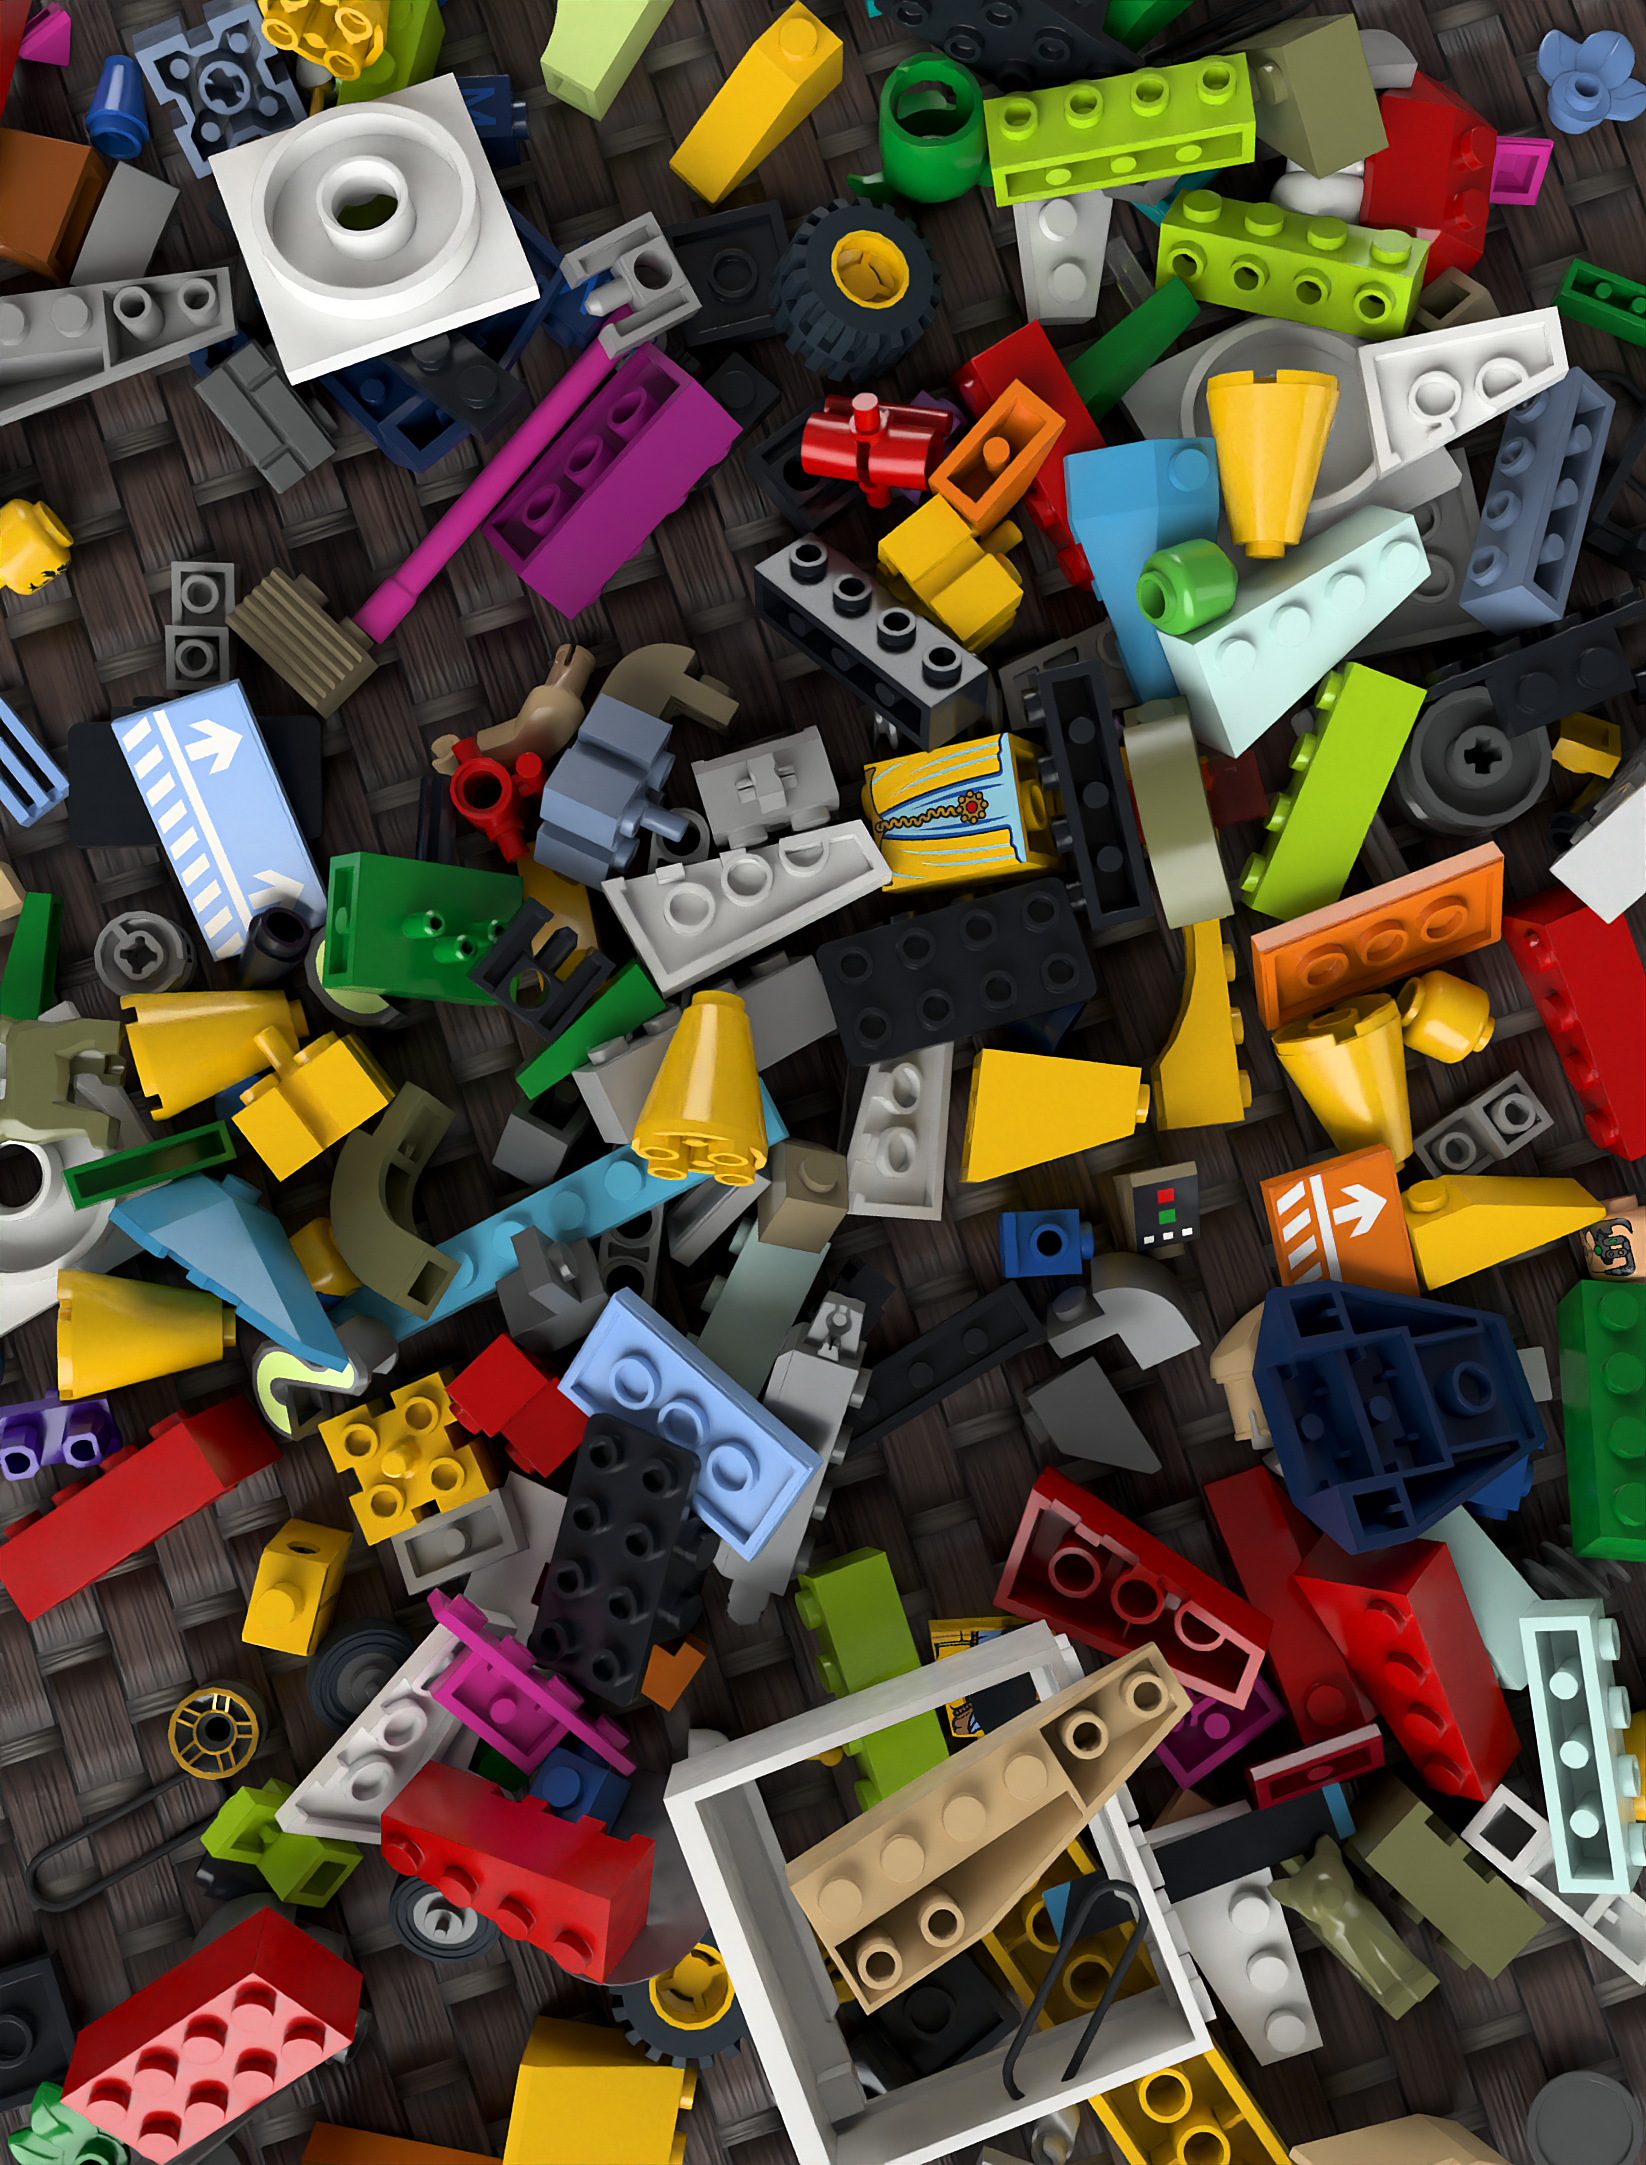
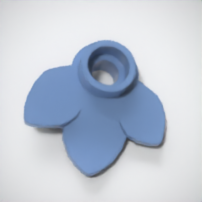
[1536,29,1646,134]

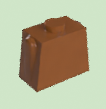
[0,127,111,288]

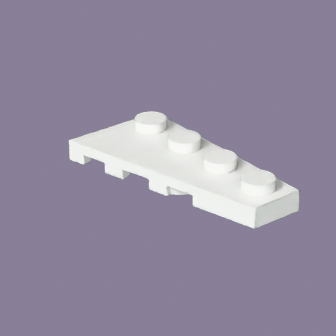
[601,819,892,1000]
[846,1041,954,1221]
[274,1608,518,1845]
[1143,1799,1323,2066]

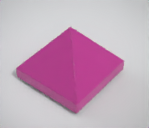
[18,2,71,67]
[1489,136,1554,205]

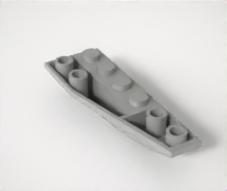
[0,267,239,426]

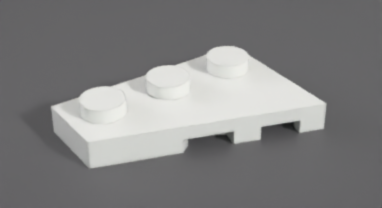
[1013,189,1113,325]
[1355,306,1569,481]

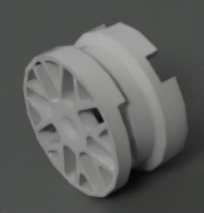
[94,911,198,996]

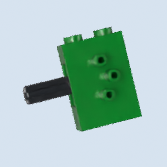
[322,773,524,1006]

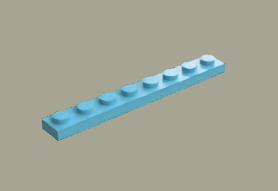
[325,1077,790,1343]

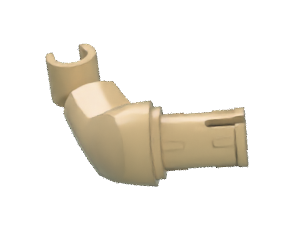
[431,644,596,776]
[1209,1301,1270,1441]

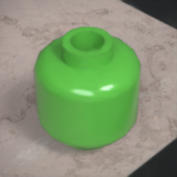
[1136,538,1238,635]

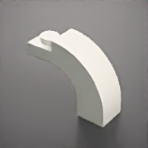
[1460,1784,1646,1986]

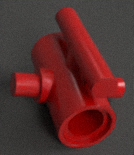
[801,393,953,508]
[450,737,551,863]

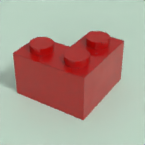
[444,1331,589,1478]

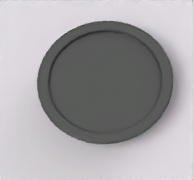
[1526,2070,1643,2165]

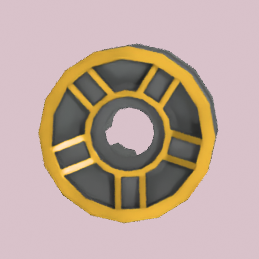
[168,1676,272,1780]

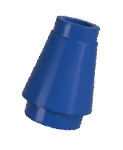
[84,55,149,159]

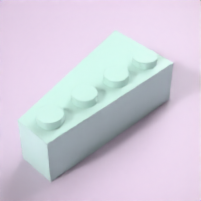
[1156,504,1431,759]

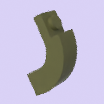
[1123,694,1235,929]
[330,1081,462,1321]

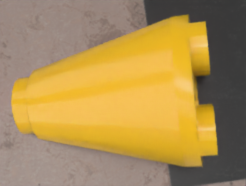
[258,0,391,81]
[631,990,769,1186]

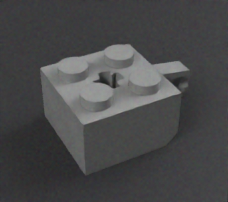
[691,725,839,856]

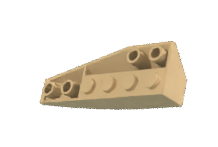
[783,1641,1193,2016]

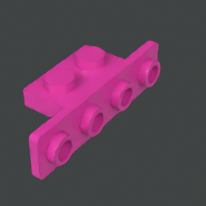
[427,1588,637,1777]

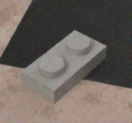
[391,1486,530,1595]

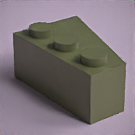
[1208,13,1389,180]
[1341,1767,1547,1980]

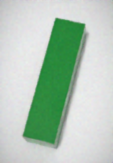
[1548,258,1646,348]

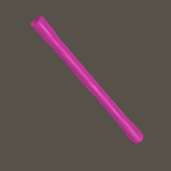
[351,303,634,645]

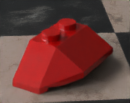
[1358,69,1498,332]

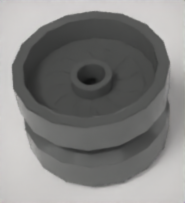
[1389,686,1553,842]

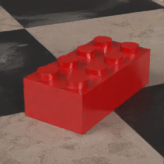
[60,1905,363,2165]

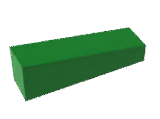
[1065,275,1201,425]
[0,892,64,1021]
[514,957,667,1100]
[61,1120,237,1212]

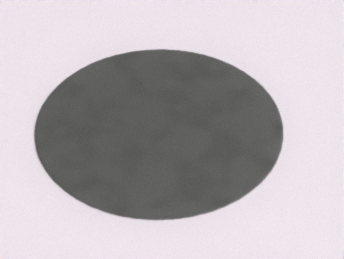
[544,1770,710,1986]

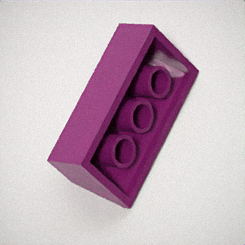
[479,341,743,621]

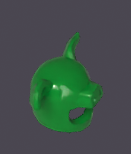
[846,52,994,205]

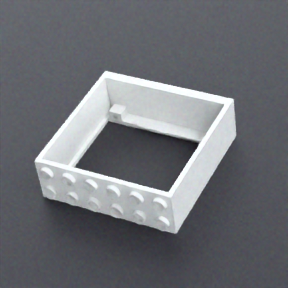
[663,1619,1217,2165]

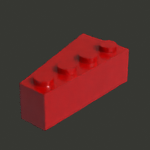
[947,319,1108,592]
[1501,883,1646,1161]
[0,1393,284,1623]
[992,1464,1274,1711]
[1292,1533,1522,1803]
[381,1759,656,1985]

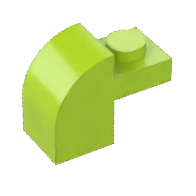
[200,1778,364,1908]

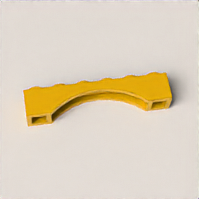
[1119,747,1252,1131]

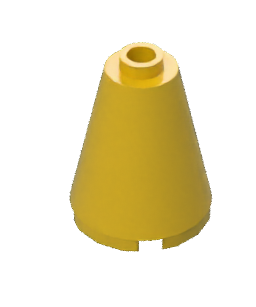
[1206,369,1341,559]
[120,990,310,1122]
[1271,993,1413,1173]
[57,1269,236,1401]

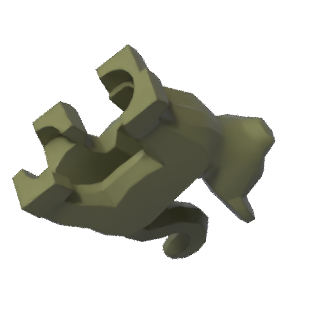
[0,1014,128,1151]
[1267,1833,1440,2020]

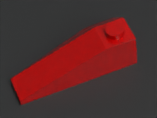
[1201,1463,1380,1746]

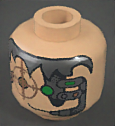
[1580,1194,1646,1285]

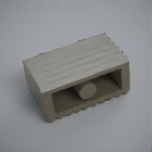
[225,567,379,720]

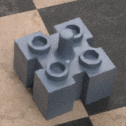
[132,0,309,179]
[533,693,689,893]

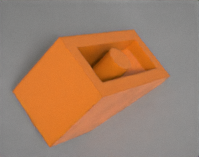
[928,378,1066,541]

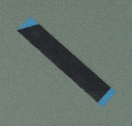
[1042,1782,1356,1945]

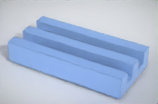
[0,693,70,828]

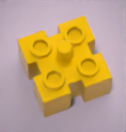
[875,493,1024,655]
[231,1025,400,1182]
[318,1366,501,1546]

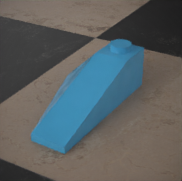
[1063,437,1220,706]
[108,1171,350,1373]

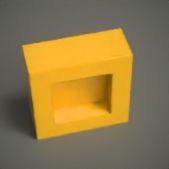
[1549,712,1621,779]

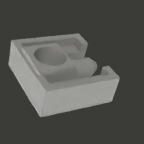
[559,211,702,360]

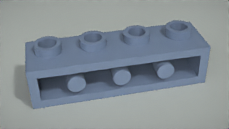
[1458,366,1616,637]

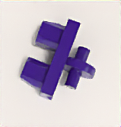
[0,1386,123,1481]

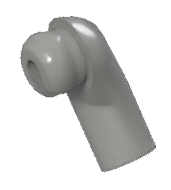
[1031,2103,1080,2165]

